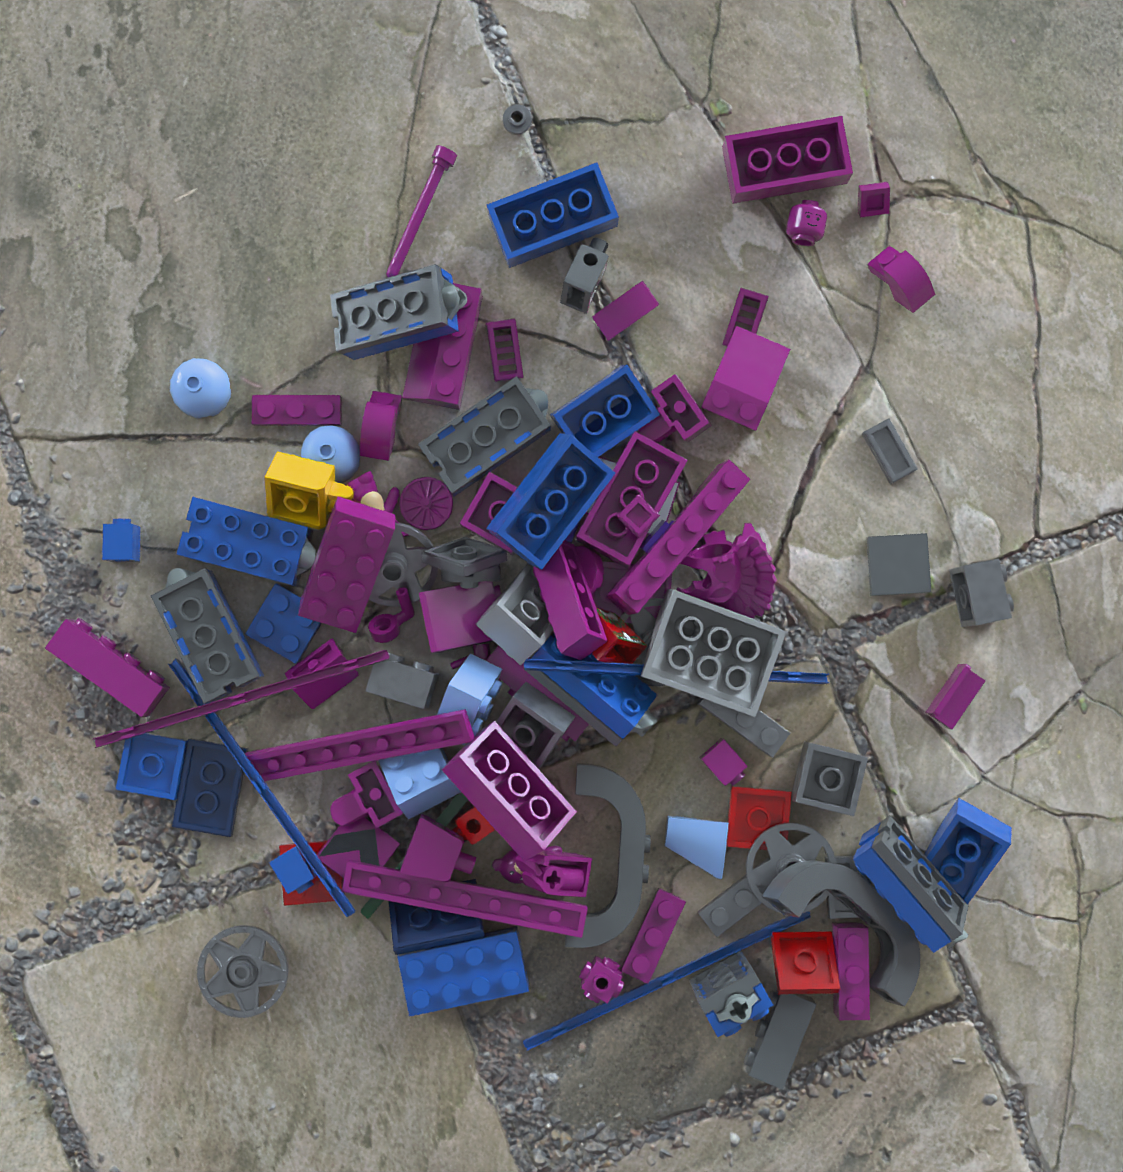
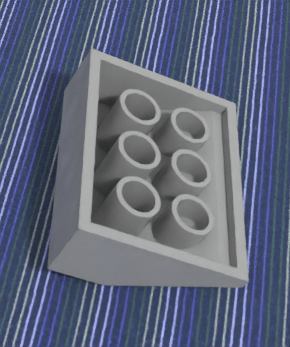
[641,589,786,717]

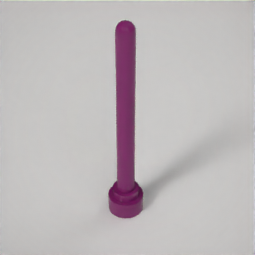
[386,145,458,278]

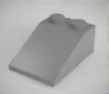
[476,563,553,665]

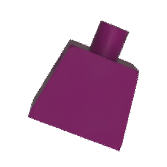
[400,814,477,882]

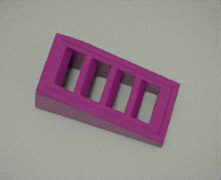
[722,287,769,346]
[486,318,524,382]

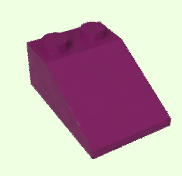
[701,326,791,431]

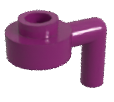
[368,588,415,643]

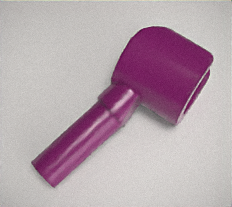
[450,644,490,669]

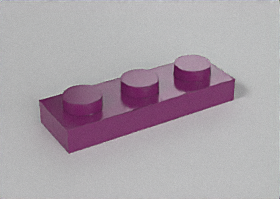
[251,395,342,426]
[621,888,686,984]

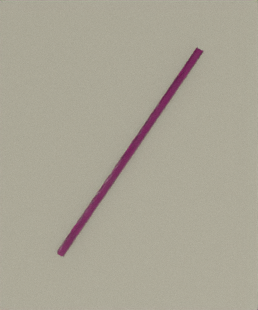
[92,650,389,748]

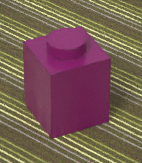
[699,738,748,786]

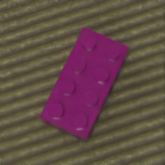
[722,116,853,204]
[575,431,688,569]
[298,496,395,633]
[442,721,577,862]

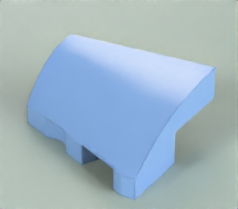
[665,816,729,879]

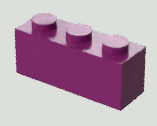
[832,922,870,1021]

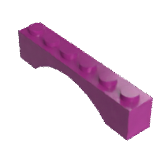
[606,459,751,616]

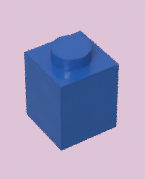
[102,518,140,562]
[269,846,317,894]

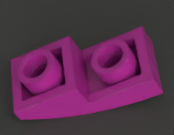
[592,280,660,341]

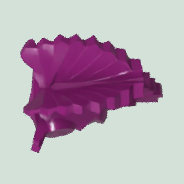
[676,523,777,619]

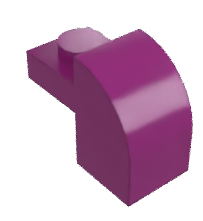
[867,245,936,313]
[360,391,402,461]

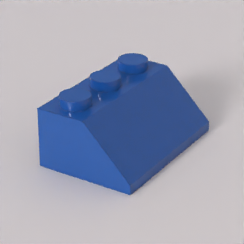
[550,365,660,457]

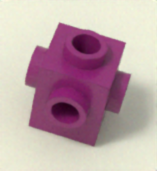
[579,955,624,1004]

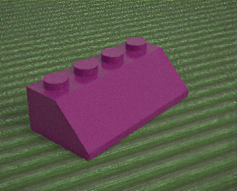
[402,283,483,410]

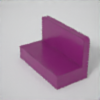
[284,638,359,709]
[925,664,986,730]

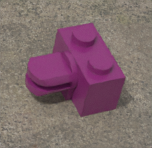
[639,374,712,443]
[330,760,403,828]

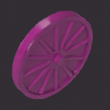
[400,477,453,530]

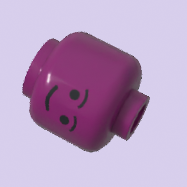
[786,200,827,246]

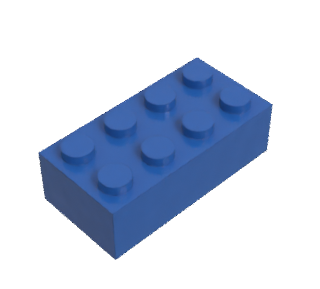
[486,162,619,268]
[486,433,616,570]
[397,926,529,1017]

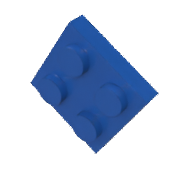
[245,583,322,664]
[116,733,188,800]

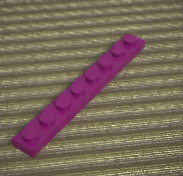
[245,709,475,784]
[342,860,588,938]

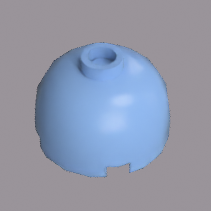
[170,359,231,418]
[301,425,360,483]

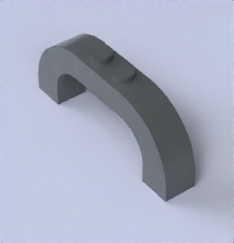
[565,763,651,948]
[762,861,920,1007]

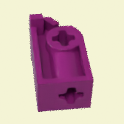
[516,850,592,897]

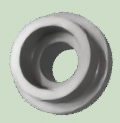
[503,104,532,134]

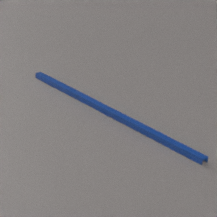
[168,658,356,917]
[524,659,830,684]
[523,911,811,1050]

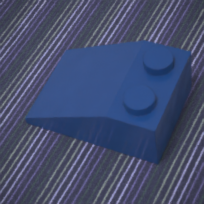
[924,798,1012,905]

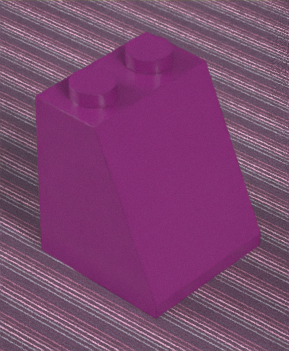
[419,581,501,653]

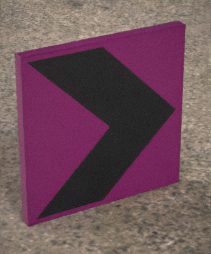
[317,817,400,878]

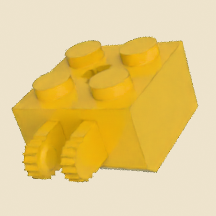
[265,451,354,530]

